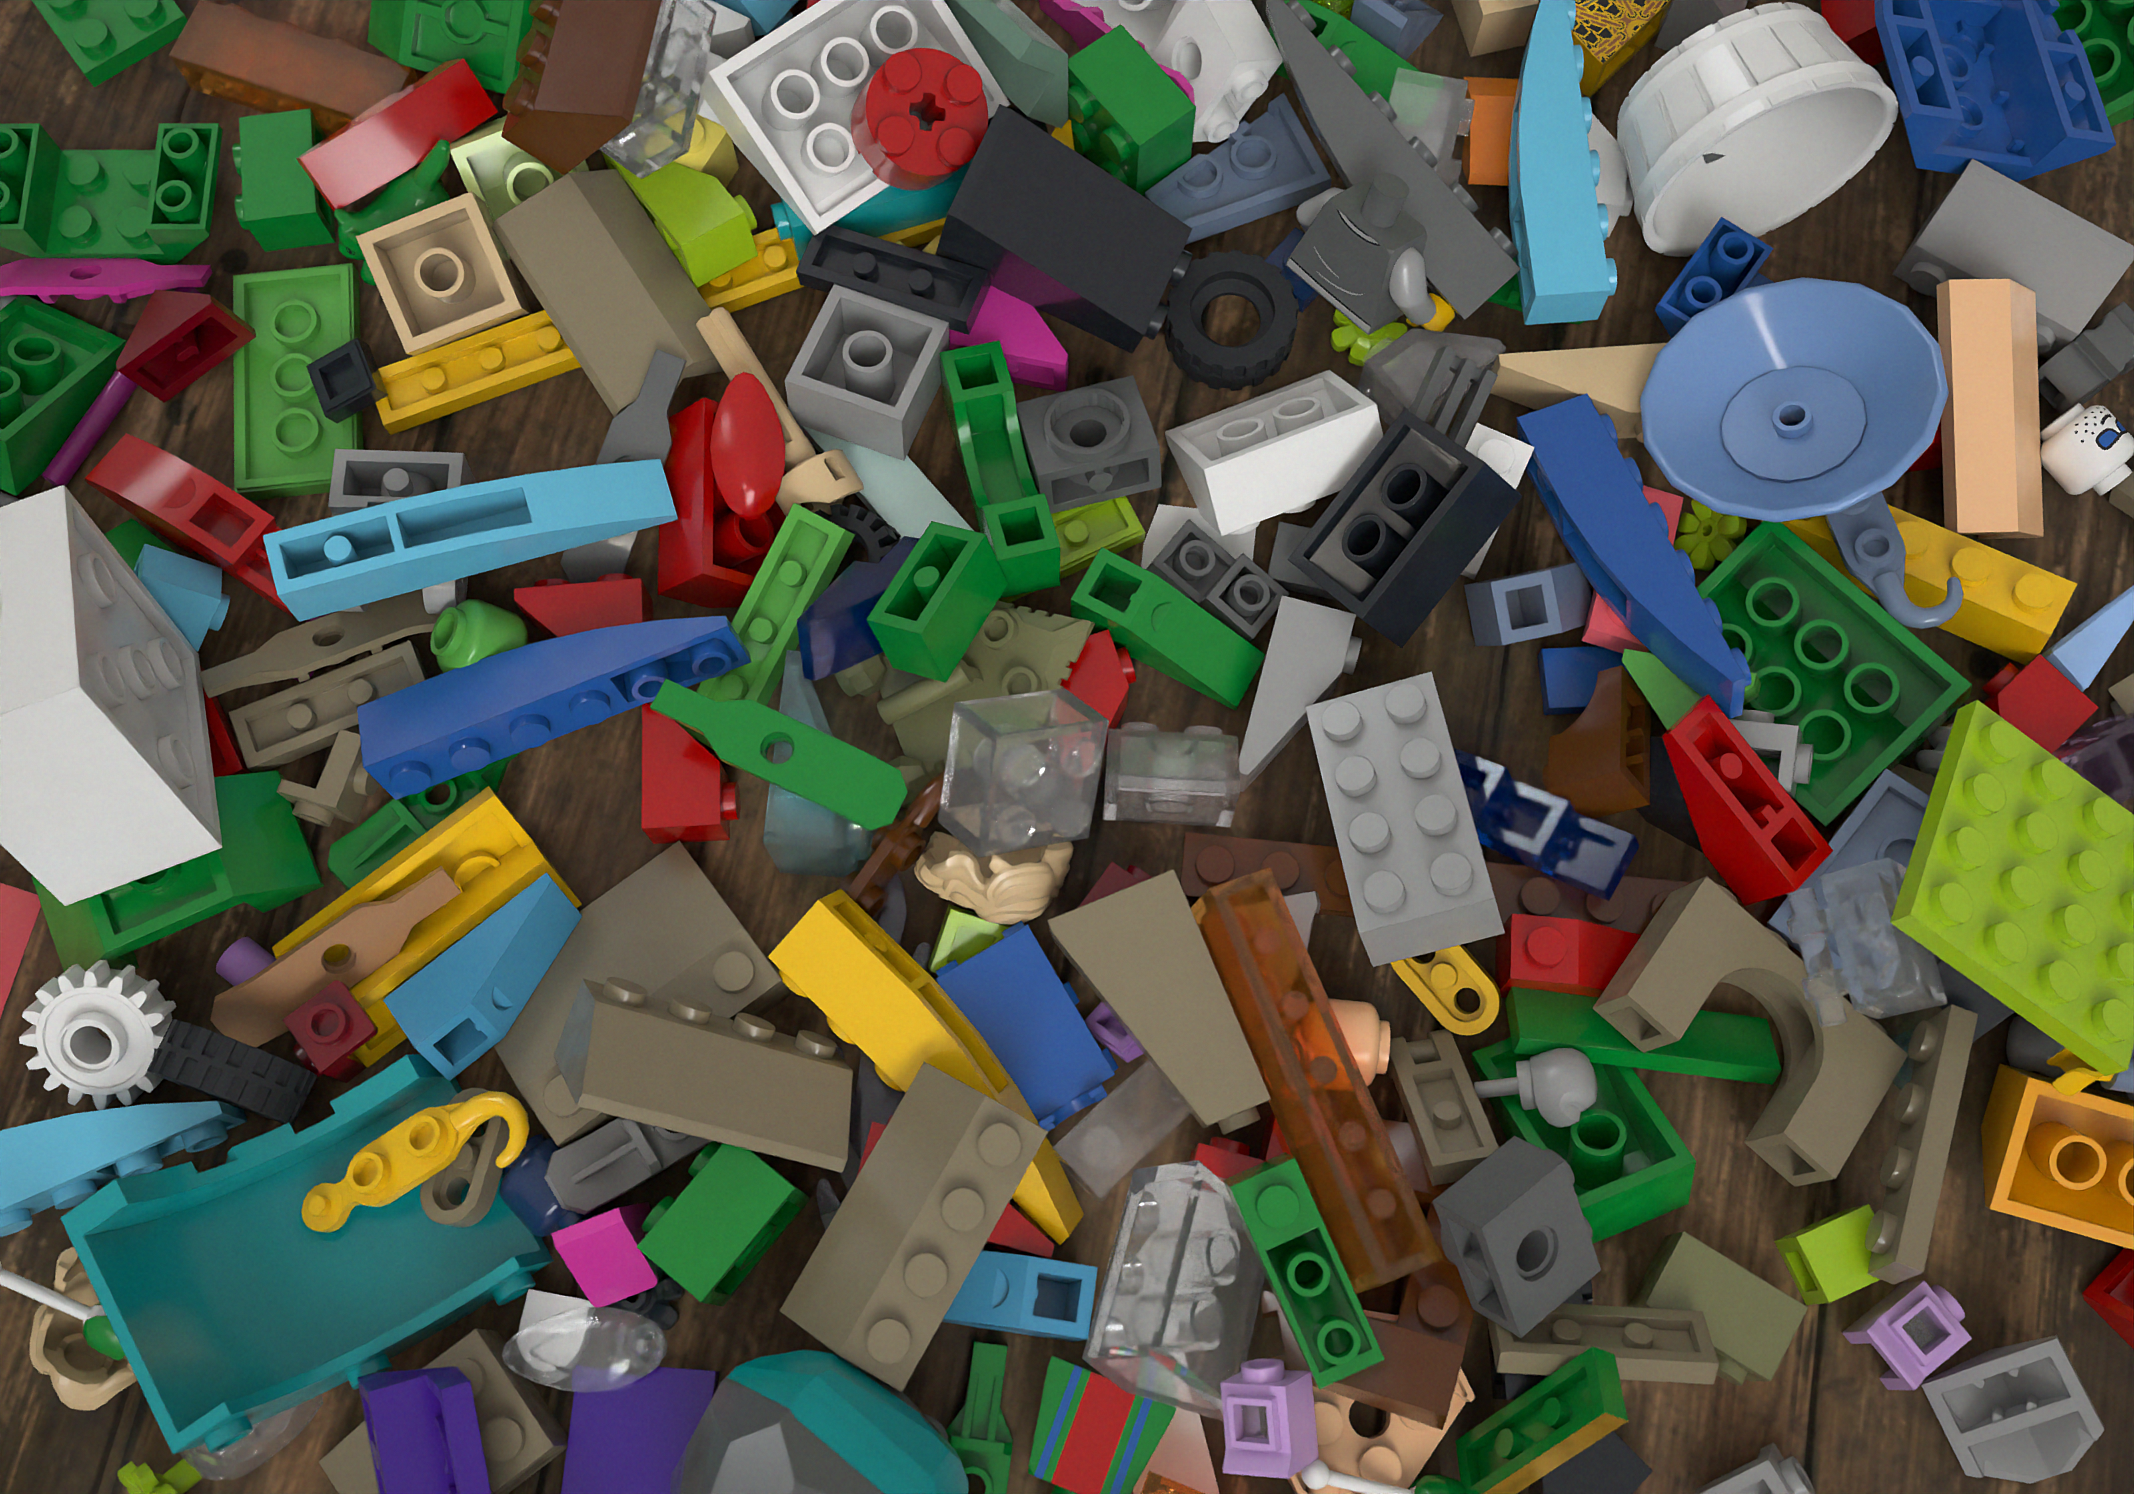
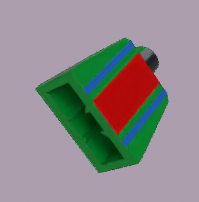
[1028,1356,1177,1494]

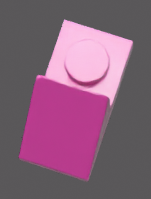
[551,1202,659,1307]

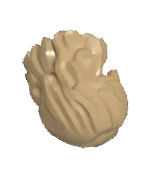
[914,810,1073,925]
[30,1247,137,1411]

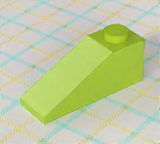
[601,139,758,288]

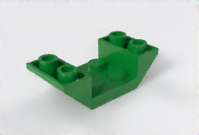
[367,0,534,94]
[0,123,223,265]
[32,770,325,972]

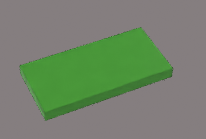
[233,263,363,501]

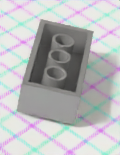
[1305,671,1505,967]

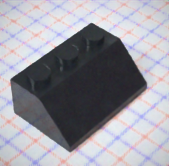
[1287,409,1522,649]

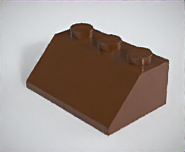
[501,0,662,175]

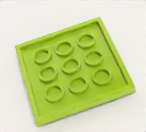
[1890,700,2134,1076]

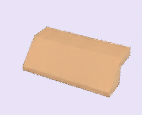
[1936,279,2044,539]

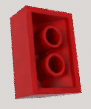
[658,397,804,608]

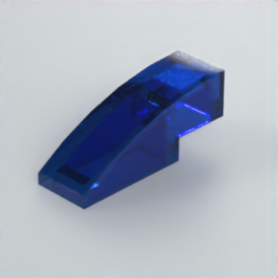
[796,536,920,681]

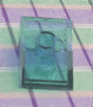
[763,650,872,878]

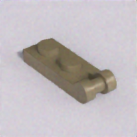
[1386,1029,1499,1186]

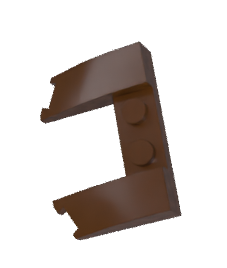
[1261,1114,1501,1430]

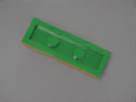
[1455,1346,1628,1494]

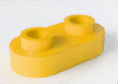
[1391,944,1502,1035]

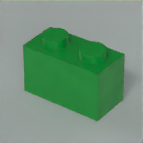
[232,108,335,252]
[866,521,1008,683]

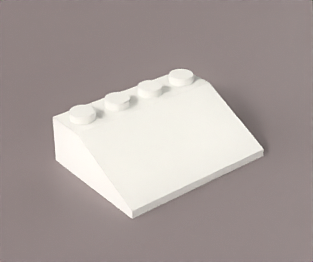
[699,0,1010,236]

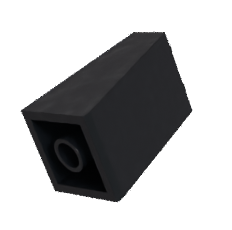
[935,104,1193,354]

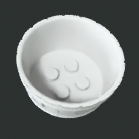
[1617,2,1898,257]

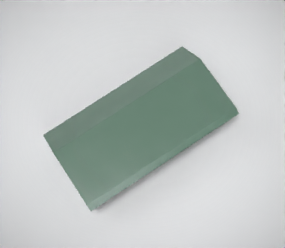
[944,0,1068,129]

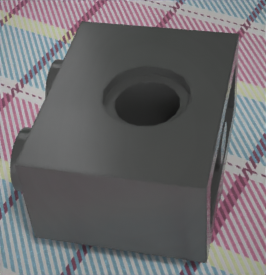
[1016,375,1162,514]
[1433,1136,1601,1338]

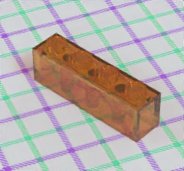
[169,0,418,135]

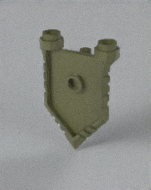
[833,601,1095,809]

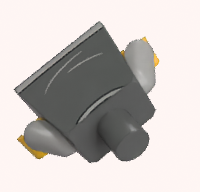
[1286,173,1455,340]

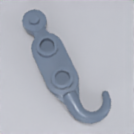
[1823,491,1963,629]

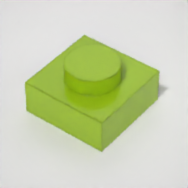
[928,905,1011,973]

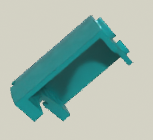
[60,1054,554,1454]

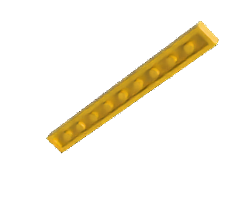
[375,218,946,435]

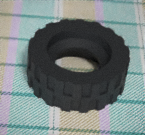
[1164,250,1299,391]
[147,1019,317,1126]

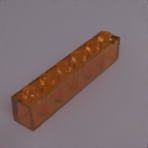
[1190,867,1443,1294]

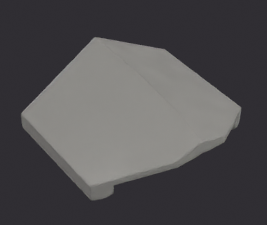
[1921,1335,2104,1484]

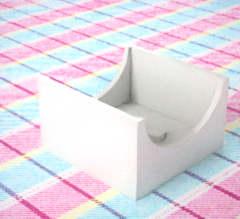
[0,485,222,906]

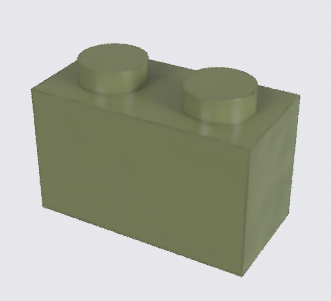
[1628,1232,1808,1386]

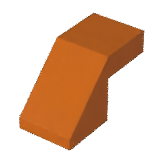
[1460,77,1519,186]

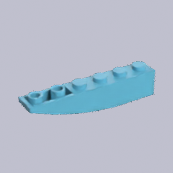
[1508,0,1617,325]
[263,459,678,622]
[0,1101,247,1237]

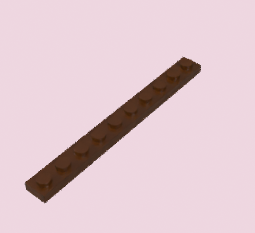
[1180,832,1817,964]

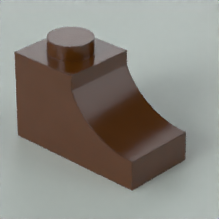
[1543,665,1651,823]

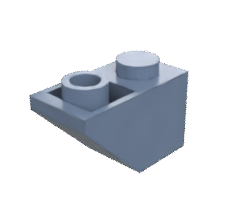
[1464,562,1592,646]

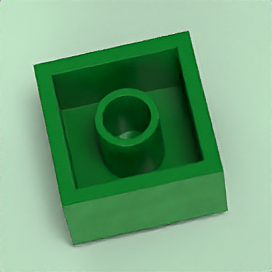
[1067,24,1196,197]
[637,1141,811,1307]

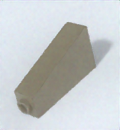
[1047,869,1271,1135]

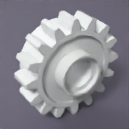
[19,960,177,1110]

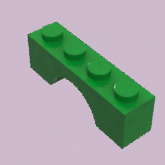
[939,340,1061,599]

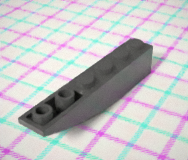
[1266,0,1521,323]

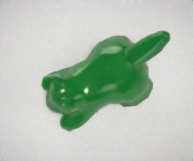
[334,139,451,286]

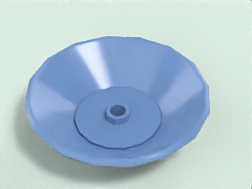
[1640,277,1949,523]

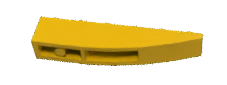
[1743,504,2077,665]
[768,889,1084,1245]

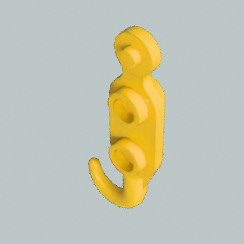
[301,1091,529,1233]

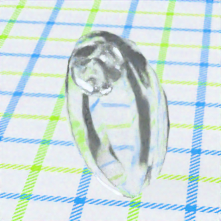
[502,1307,668,1392]

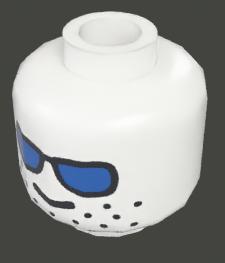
[2040,403,2134,496]

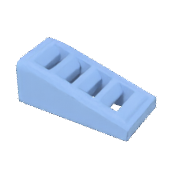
[2041,585,2134,692]

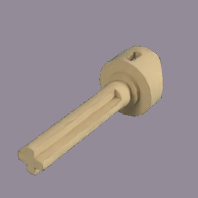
[696,307,864,517]

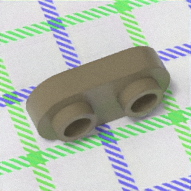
[420,1088,510,1228]

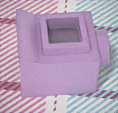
[1842,1281,1972,1390]
[1220,1359,1319,1479]

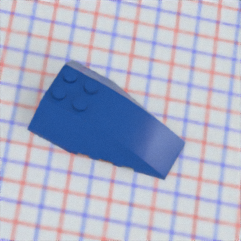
[1874,0,2116,182]

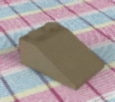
[319,1329,568,1494]

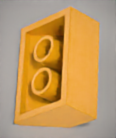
[1981,1064,2134,1250]

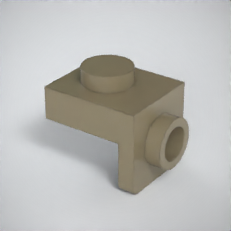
[276,729,380,827]

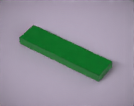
[1505,987,1781,1085]

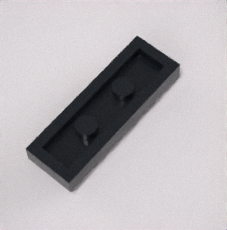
[796,225,991,335]

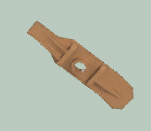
[210,866,461,1048]

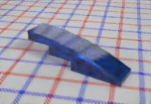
[1453,747,1640,901]

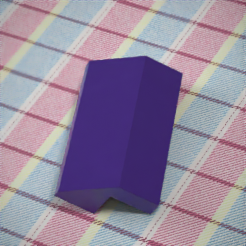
[357,1366,491,1494]

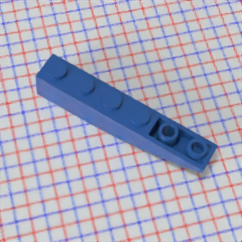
[1517,393,1751,719]
[357,616,752,800]

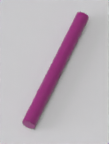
[41,287,201,487]

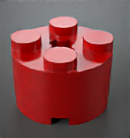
[851,48,988,191]

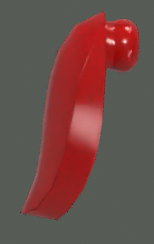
[710,372,785,520]

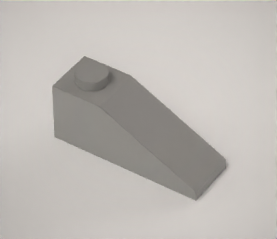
[1231,595,1362,792]

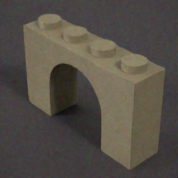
[1593,876,1909,1187]

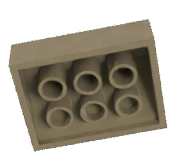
[493,841,792,1148]

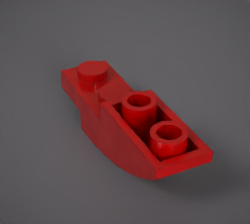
[84,433,293,617]

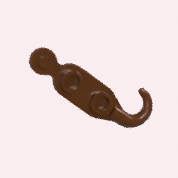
[835,768,967,919]

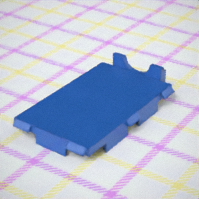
[935,921,1119,1131]

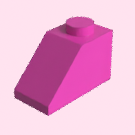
[949,286,1068,392]

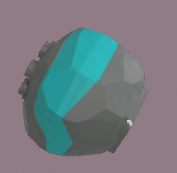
[669,1350,968,1494]

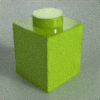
[1774,1204,1881,1305]

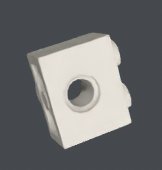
[1151,0,1283,143]

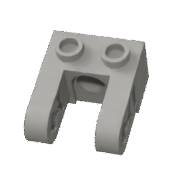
[328,449,476,614]

